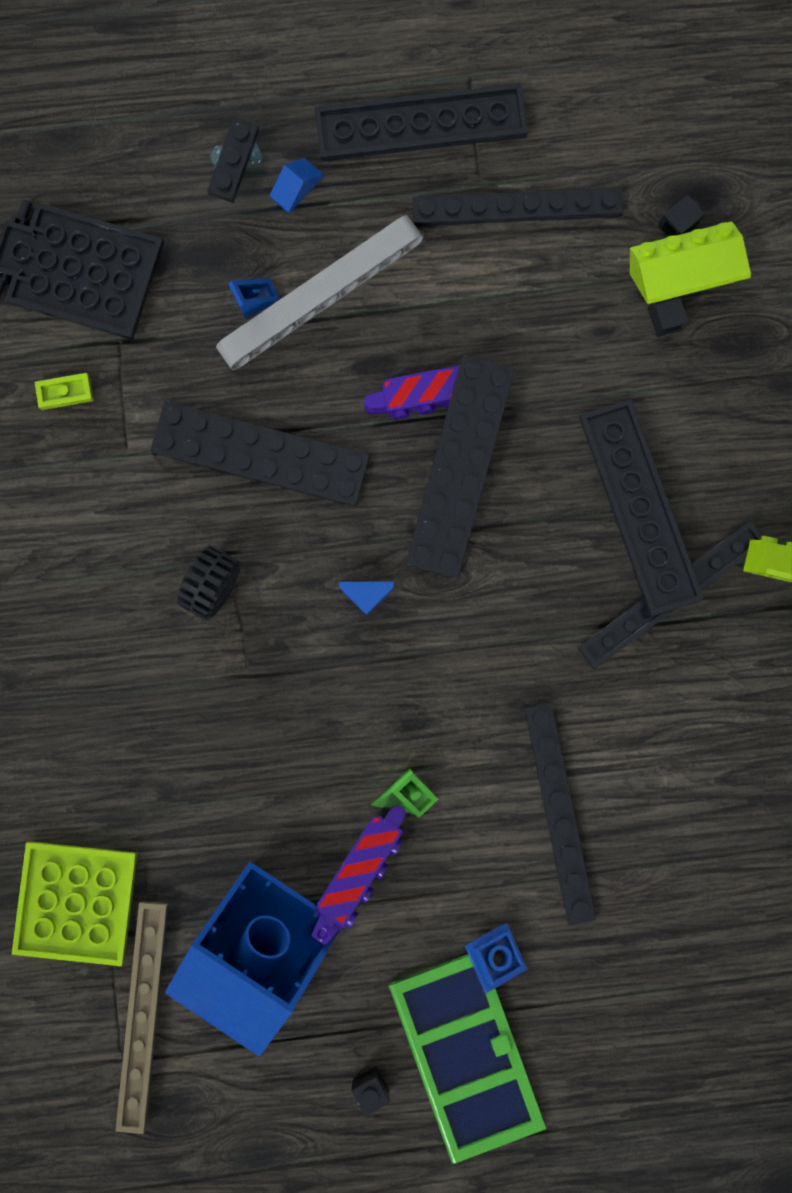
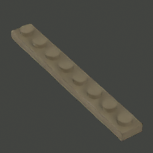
[115,901,169,1134]

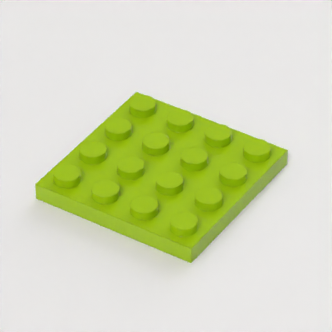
[12,841,138,966]

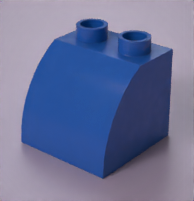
[165,861,339,1057]

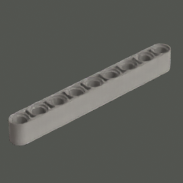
[216,215,423,370]

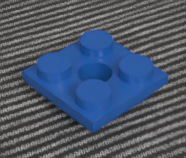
[464,923,528,993]

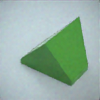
[371,768,438,818]

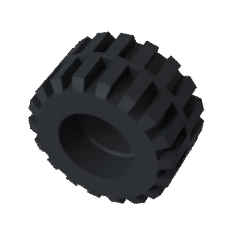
[177,545,241,621]

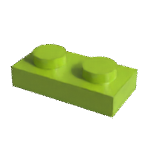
[35,373,94,410]

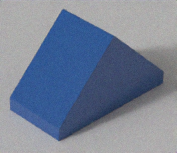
[269,158,324,214]
[229,278,280,319]
[339,582,394,616]

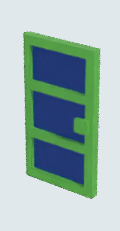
[389,954,546,1164]

